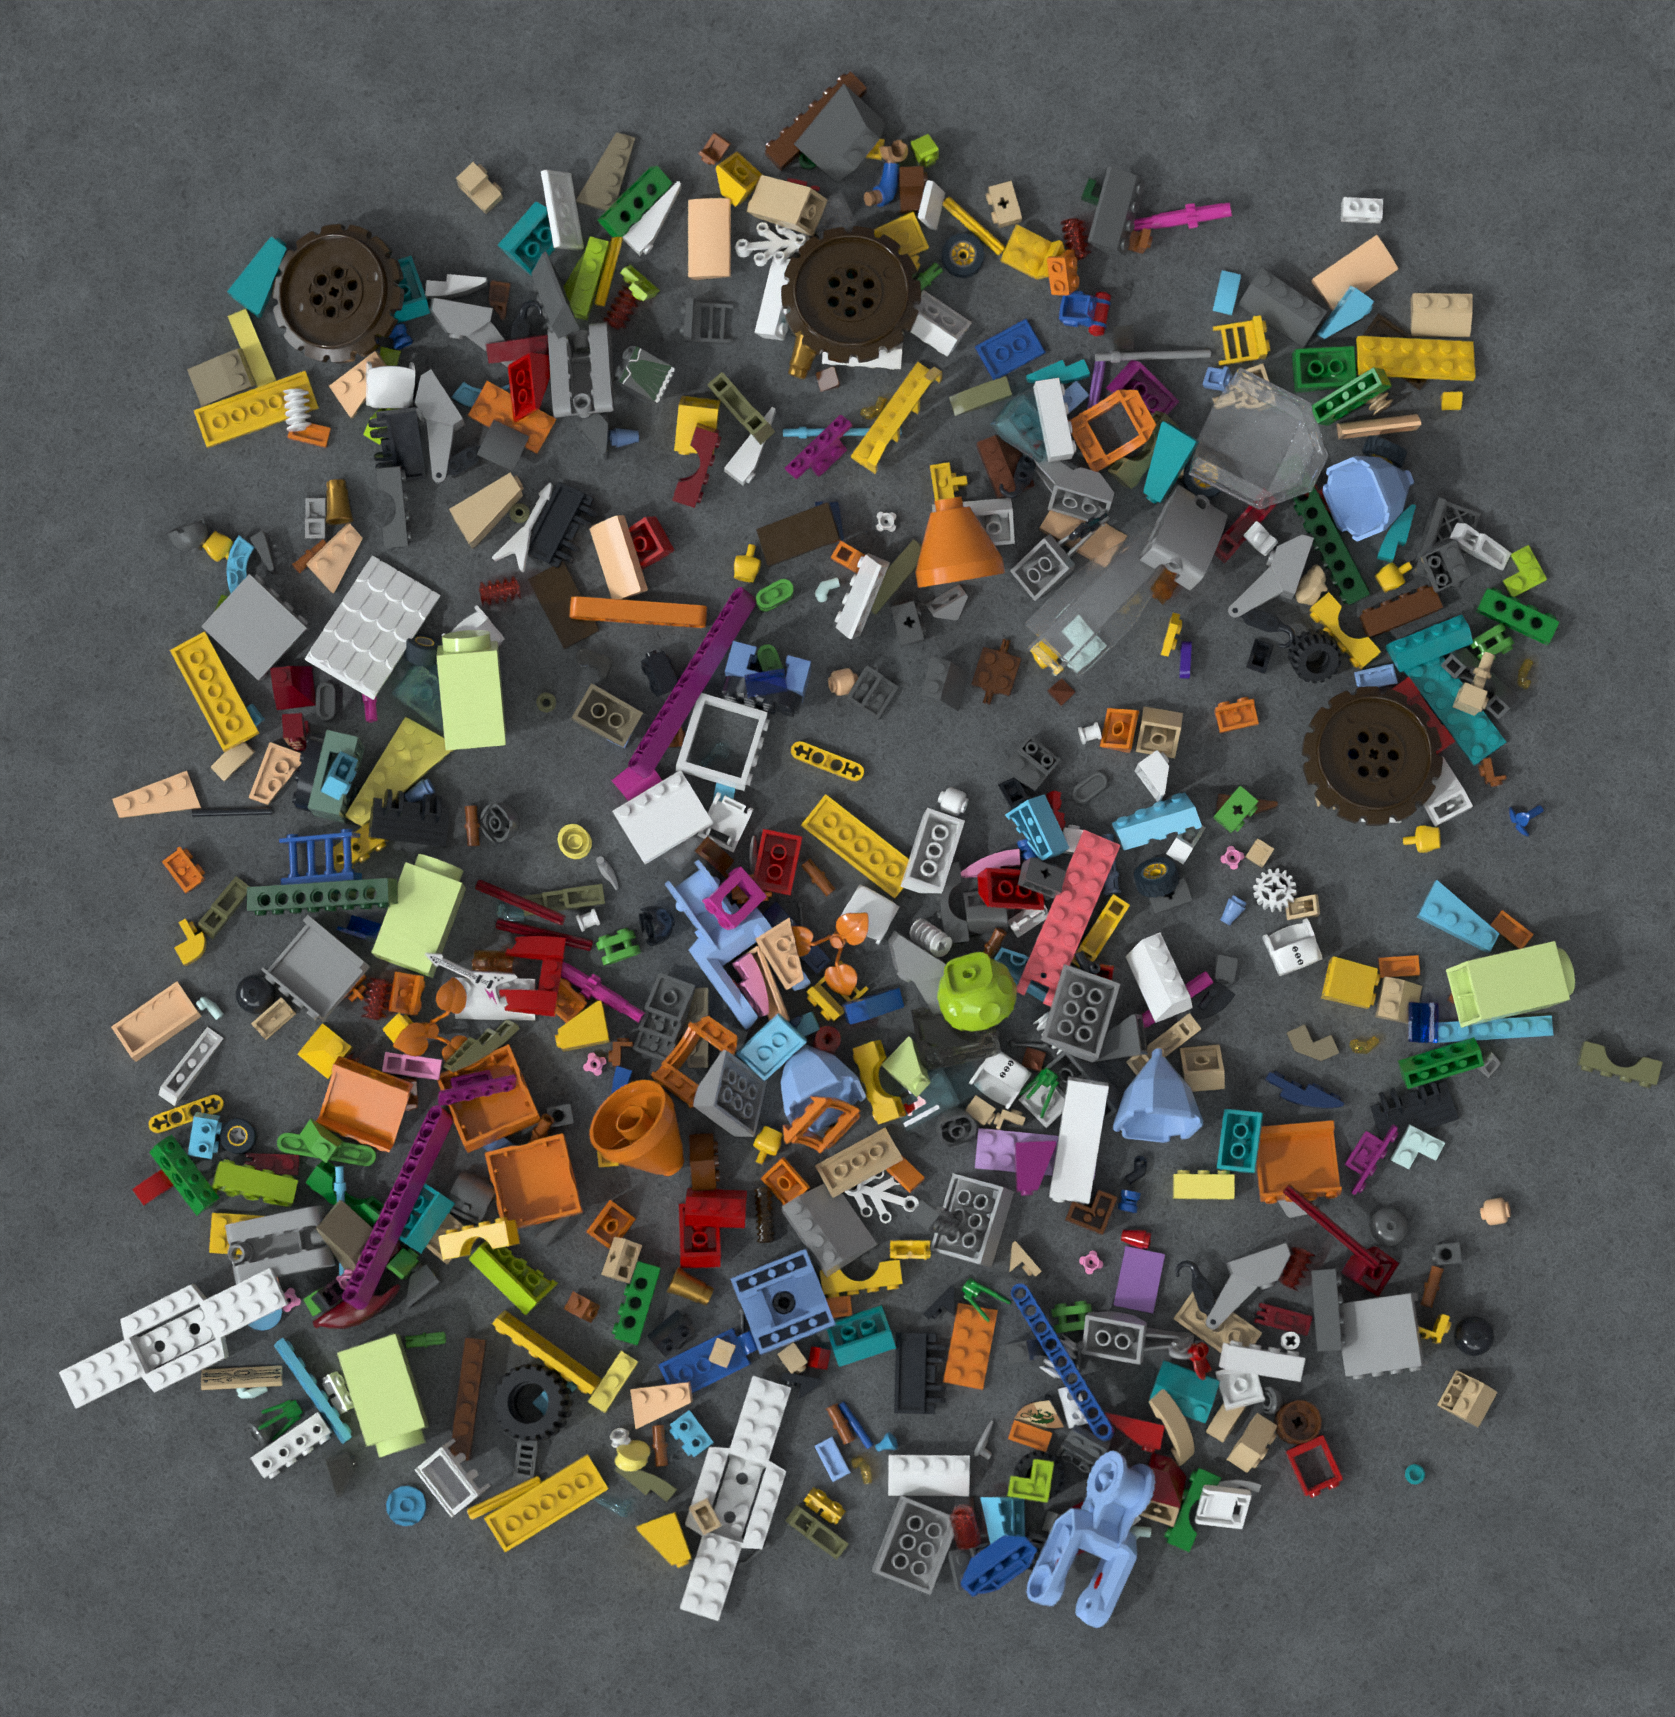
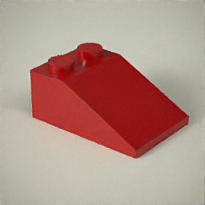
[508,353,551,422]
[629,516,674,570]
[753,829,803,896]
[679,1204,721,1268]
[1104,1412,1165,1453]

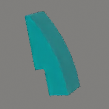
[1026,359,1090,384]
[1376,504,1416,563]

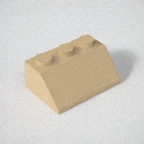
[1411,293,1472,337]

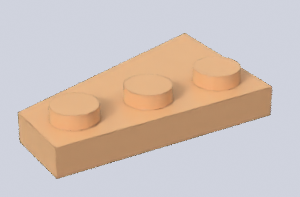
[329,351,387,418]
[306,523,363,593]
[249,742,302,805]
[755,918,804,990]
[630,1382,693,1429]

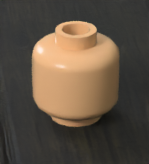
[828,668,858,696]
[1480,1198,1511,1226]

